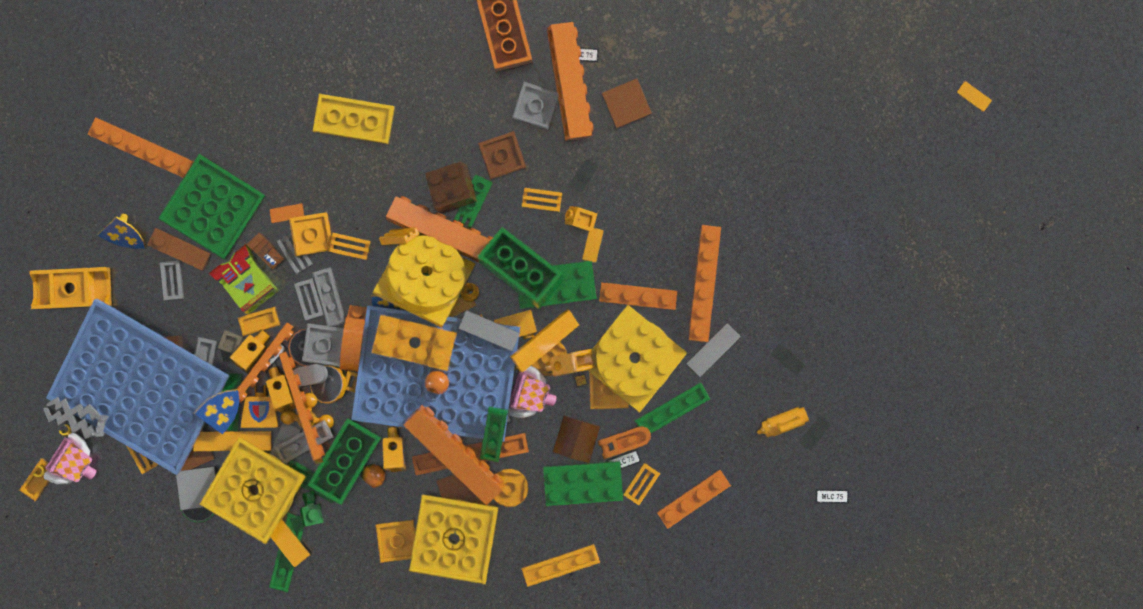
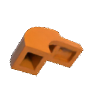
[340,305,367,372]

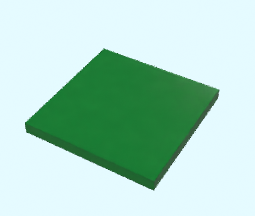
[158,154,265,259]

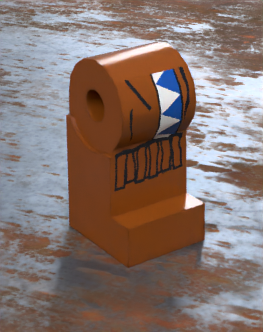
[246,233,284,269]

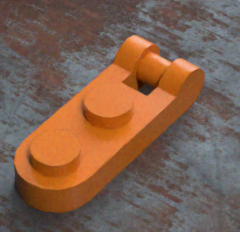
[597,426,651,459]

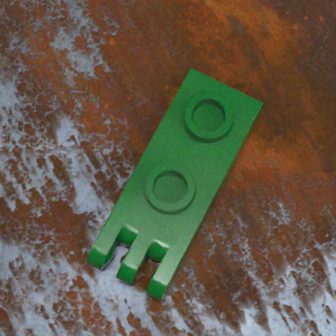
[454,174,493,229]

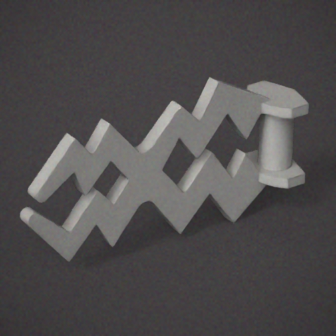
[44,397,109,439]

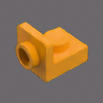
[565,206,597,232]

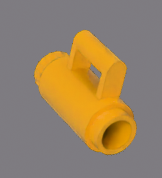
[757,407,809,437]

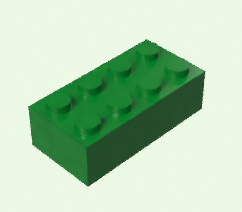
[477,227,563,309]
[518,261,597,309]
[308,418,382,505]
[543,461,623,506]

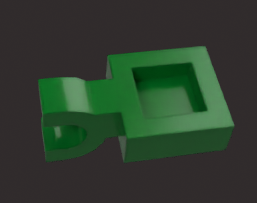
[300,491,324,527]

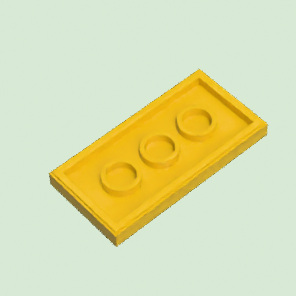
[313,94,395,144]

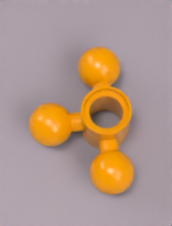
[280,393,334,429]

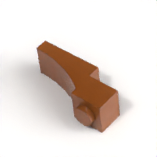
[147,228,211,271]

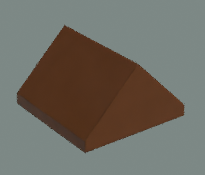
[553,415,600,463]

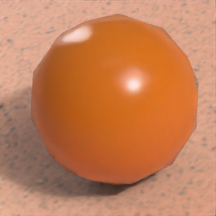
[425,371,449,394]
[361,464,385,488]

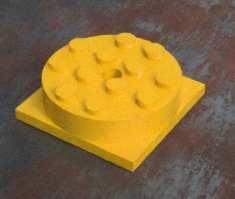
[373,235,476,328]
[587,305,687,413]
[199,437,306,544]
[409,494,499,584]

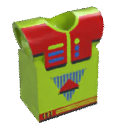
[208,244,279,314]

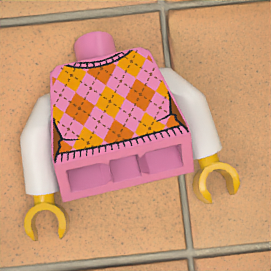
[508,366,556,418]
[33,424,96,485]

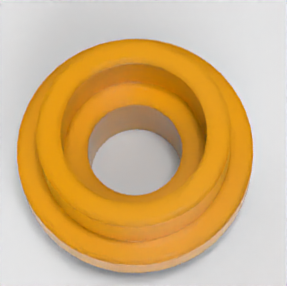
[460,283,479,302]

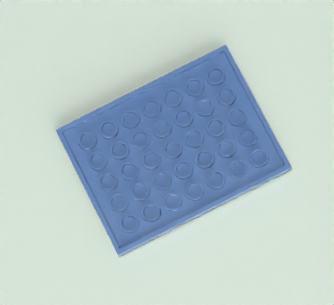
[46,299,229,475]
[351,305,520,442]

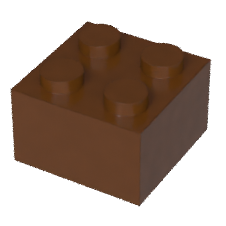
[425,161,477,213]

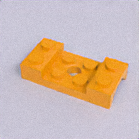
[30,267,112,309]
[372,315,457,371]

